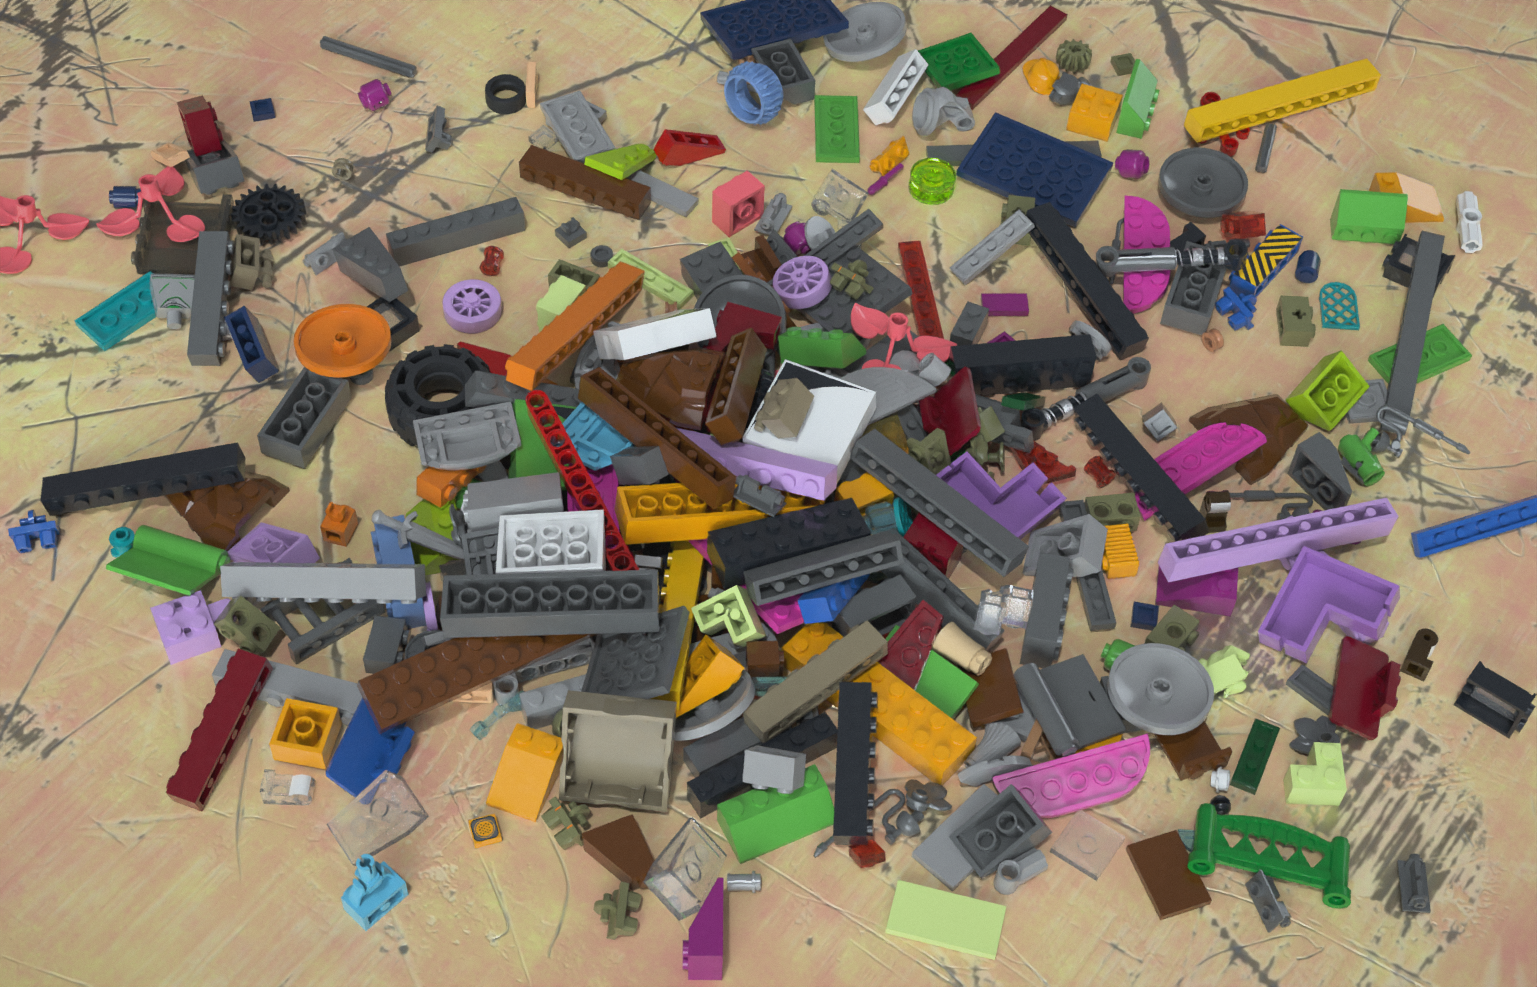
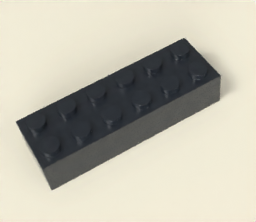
[947,334,1096,396]
[707,498,871,589]

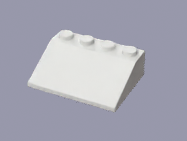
[496,510,606,574]

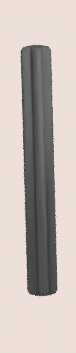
[320,36,417,78]

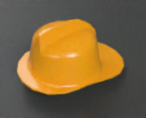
[1022,58,1060,95]

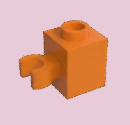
[320,502,358,547]

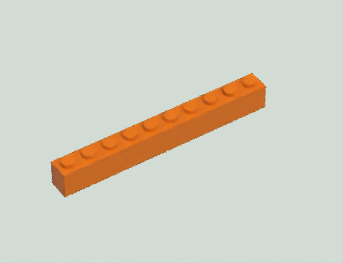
[505,261,645,391]

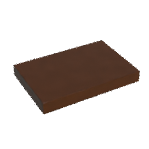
[957,648,1024,728]
[1126,830,1212,920]

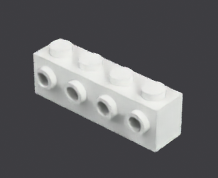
[863,49,928,125]

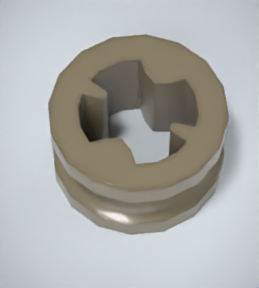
[332,158,354,180]

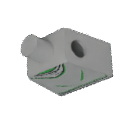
[150,274,195,329]

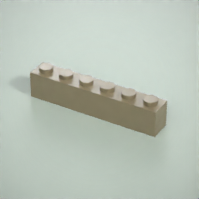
[743,620,888,743]

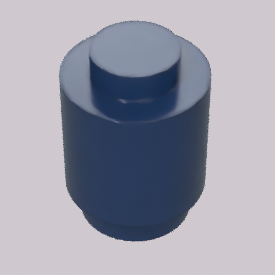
[109,186,143,209]
[1295,250,1321,283]

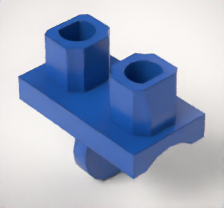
[1215,287,1257,331]
[8,510,60,553]

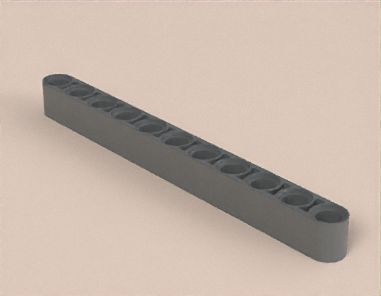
[1380,230,1445,436]

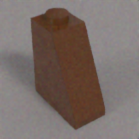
[581,814,658,891]

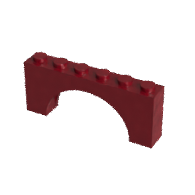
[701,301,782,433]

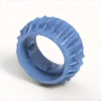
[724,61,783,125]

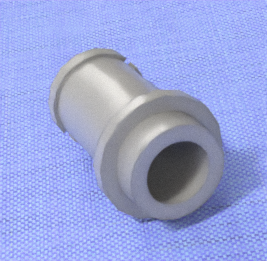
[727,871,761,893]

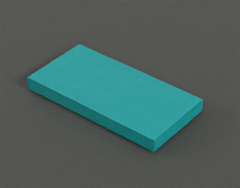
[74,271,156,351]

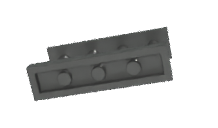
[261,558,385,665]

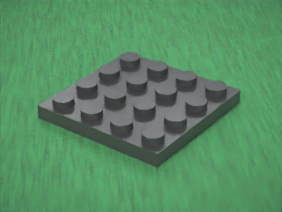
[796,247,913,335]
[581,606,690,699]

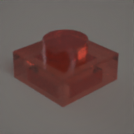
[849,839,886,868]

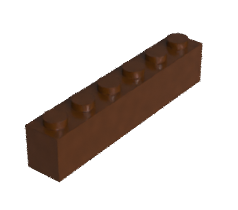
[519,145,651,220]
[705,328,767,446]

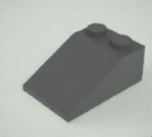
[185,140,244,194]
[1287,432,1352,510]
[949,784,1053,879]

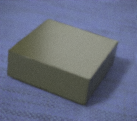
[1110,53,1135,76]

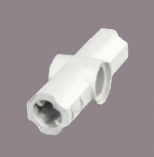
[1456,191,1482,253]

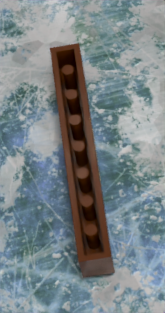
[578,367,737,510]

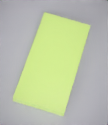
[885,880,1006,960]

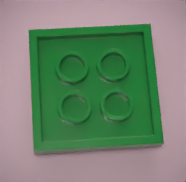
[918,33,1000,91]

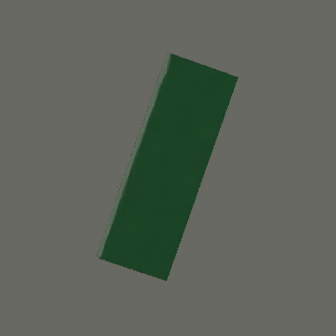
[1001,392,1046,410]
[1230,718,1280,795]

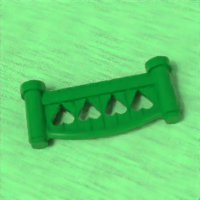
[1187,803,1351,909]

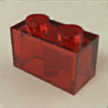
[1220,211,1266,239]

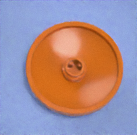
[294,304,391,378]

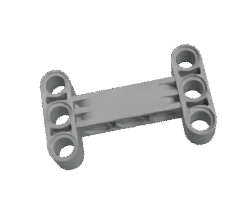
[493,634,598,708]

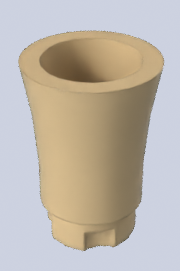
[932,622,992,676]

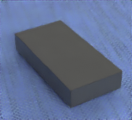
[1286,664,1334,715]

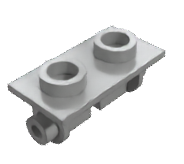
[754,193,792,235]
[303,232,346,275]

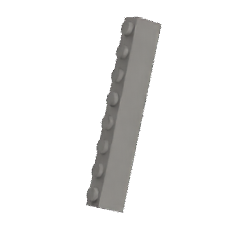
[220,562,426,604]

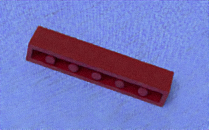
[166,648,273,812]

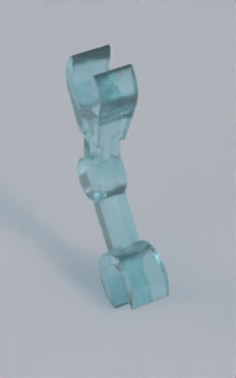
[470,691,525,740]

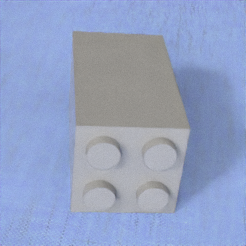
[463,472,565,533]

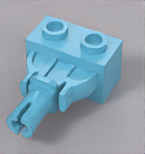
[341,854,409,931]

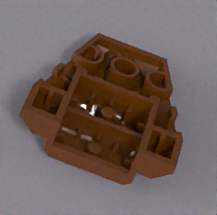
[616,348,727,430]
[1189,394,1308,486]
[164,471,290,551]

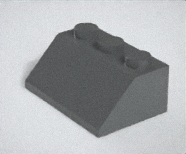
[751,39,816,105]

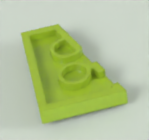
[584,144,656,180]

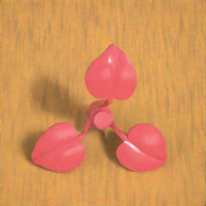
[96,166,205,242]
[0,195,89,274]
[851,303,957,370]

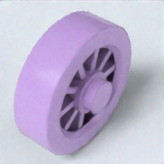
[772,256,832,309]
[442,279,502,333]

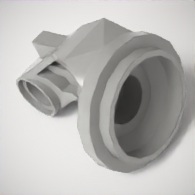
[912,87,975,136]
[889,350,951,387]

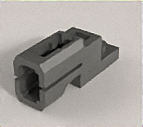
[975,394,1034,453]

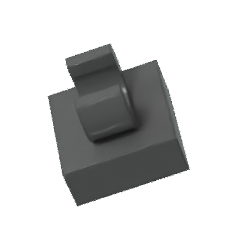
[555,217,587,248]

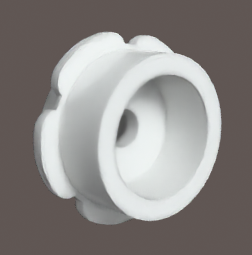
[1211,767,1230,793]

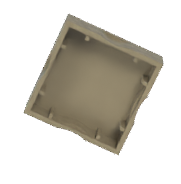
[559,690,677,812]

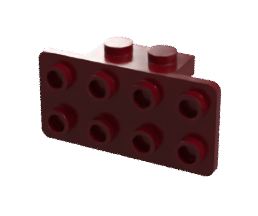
[919,367,981,456]
[1329,636,1401,740]

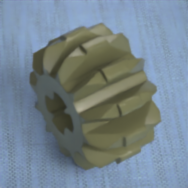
[1056,39,1092,74]

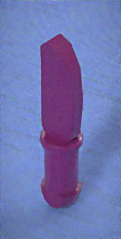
[867,163,904,195]

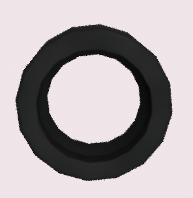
[485,74,526,114]

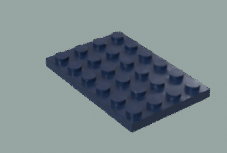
[700,0,849,60]
[956,112,1113,228]

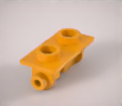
[870,136,909,176]

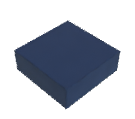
[249,98,275,122]
[1130,601,1159,631]

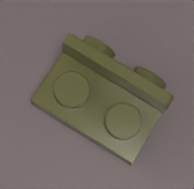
[907,428,951,475]

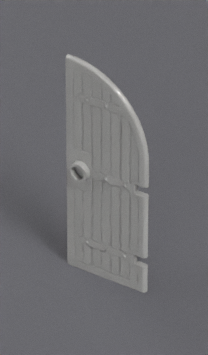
[839,367,937,426]

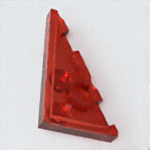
[1009,440,1076,485]

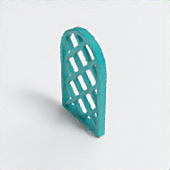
[1319,282,1360,330]
[894,497,913,537]

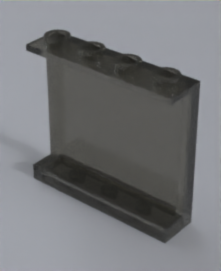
[131,194,234,275]

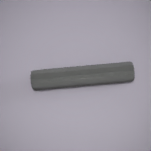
[1255,123,1277,173]

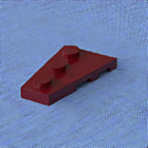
[877,600,944,691]

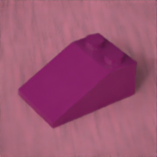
[1155,565,1239,617]
[683,877,724,980]

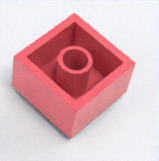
[712,170,765,237]

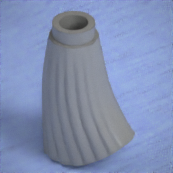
[964,723,1021,768]

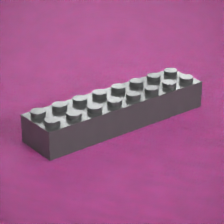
[440,570,659,638]

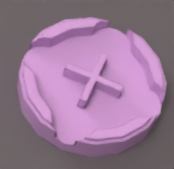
[422,581,438,631]

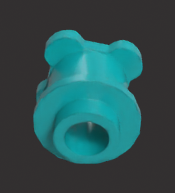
[109,527,135,558]

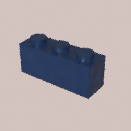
[224,306,279,383]

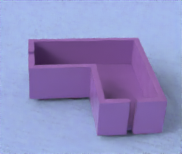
[936,452,1067,540]
[1258,546,1400,663]

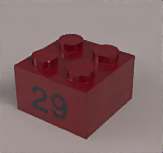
[177,95,224,156]

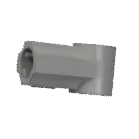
[993,848,1048,895]

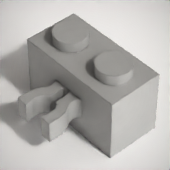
[743,745,806,794]

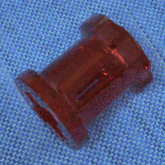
[479,246,504,276]
[1084,456,1116,488]

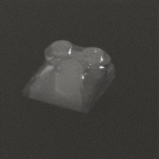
[811,168,869,224]

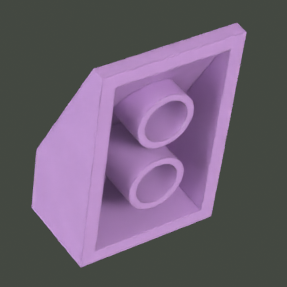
[228,522,320,563]

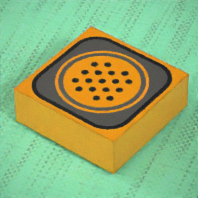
[468,814,502,848]

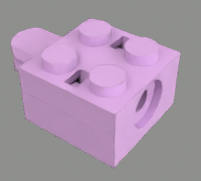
[150,590,237,665]

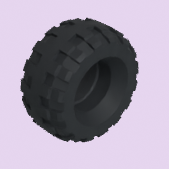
[385,344,490,448]

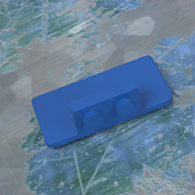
[326,698,415,802]

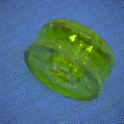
[908,158,956,205]

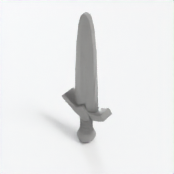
[372,510,465,561]

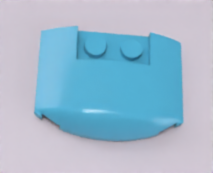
[554,402,635,471]

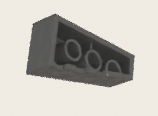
[332,227,408,302]

